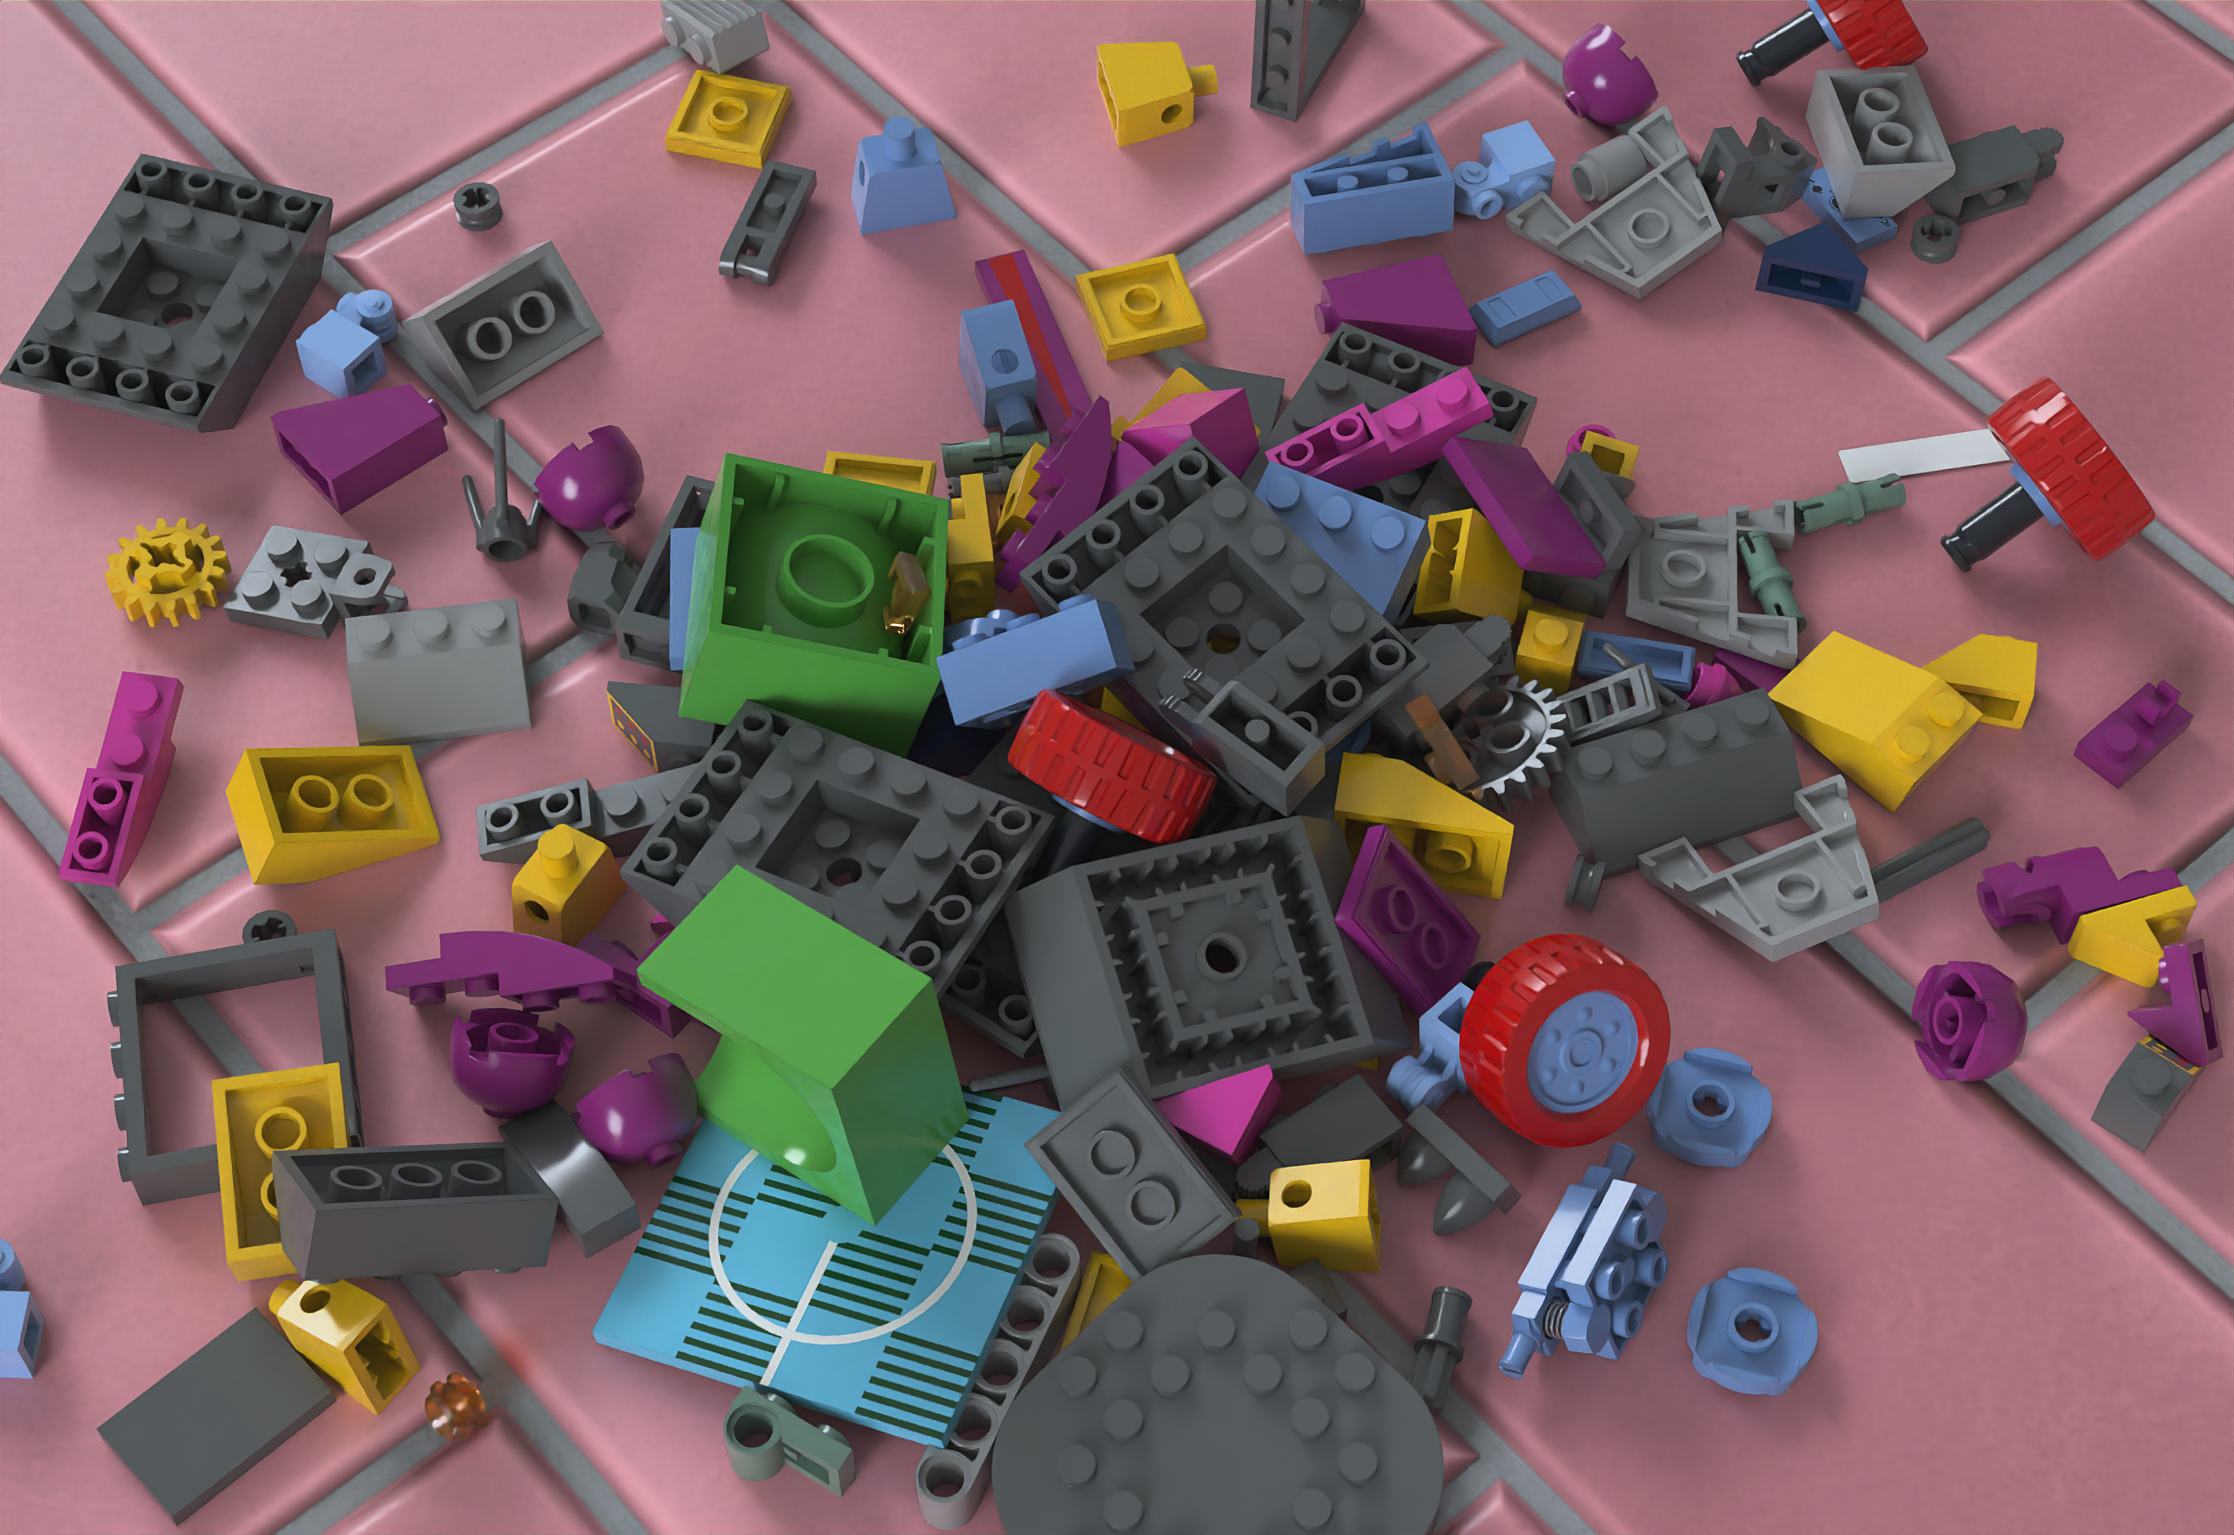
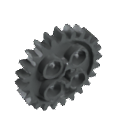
[1388,675,1574,813]

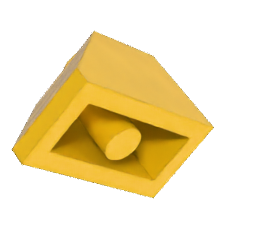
[1513,602,1588,697]
[1921,633,2038,730]

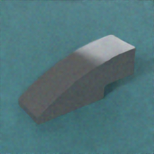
[498,1099,642,1259]

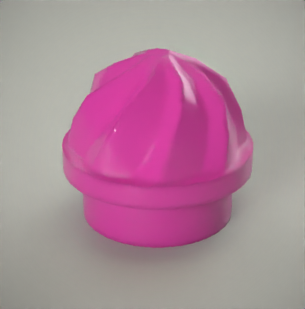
[1681,662,1740,710]

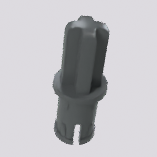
[1410,1286,1473,1412]

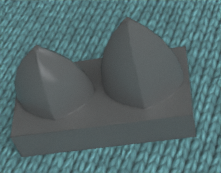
[1553,451,1654,571]
[1397,1102,1522,1235]

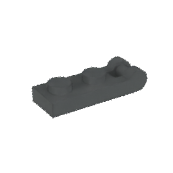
[719,160,817,287]

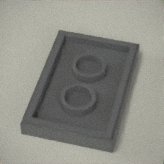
[1023,1064,1242,1283]
[96,1307,336,1526]

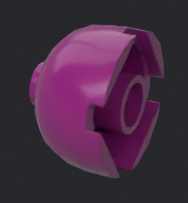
[1562,23,1658,126]
[533,425,645,531]
[1912,961,2029,1081]
[449,1008,575,1119]
[571,1053,699,1169]

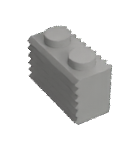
[660,0,770,75]

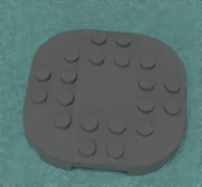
[992,1254,1444,1535]

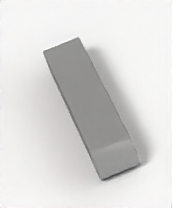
[915,1233,1082,1530]

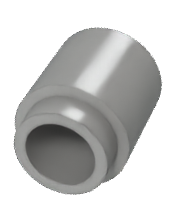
[1570,135,1648,201]

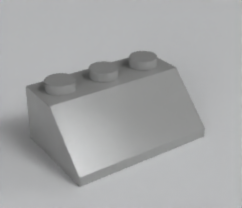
[1805,65,1956,219]
[401,240,604,411]
[345,598,532,746]

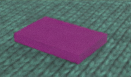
[1441,436,1607,579]
[1334,824,1481,1018]

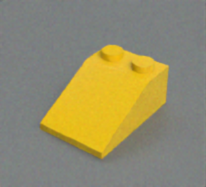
[1768,631,1983,814]
[226,745,441,885]
[1333,752,1514,900]
[211,1062,352,1282]

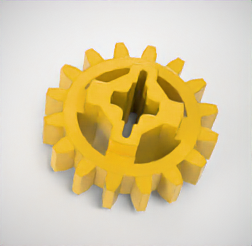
[104,517,232,628]

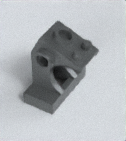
[1695,117,1818,236]

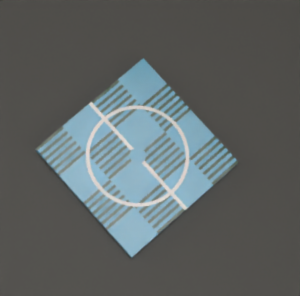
[592,1084,1062,1449]

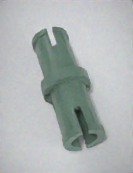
[941,430,1050,478]
[1794,473,1906,535]
[1737,530,1807,634]

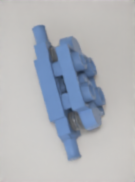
[1497,1143,1669,1379]

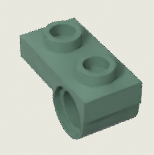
[723,1385,856,1497]

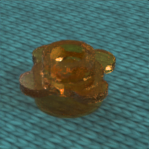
[425,1372,489,1440]

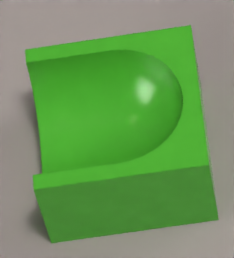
[678,452,949,759]
[636,864,970,1226]

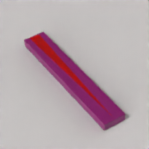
[975,250,1114,464]

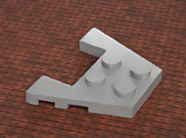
[1505,105,1722,299]
[1625,499,1798,670]
[1638,774,1880,962]

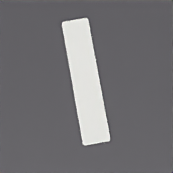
[1838,429,2010,483]

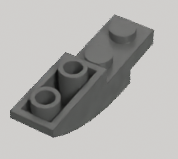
[476,763,699,864]

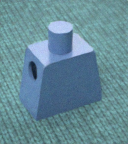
[851,117,956,235]
[959,299,1038,436]

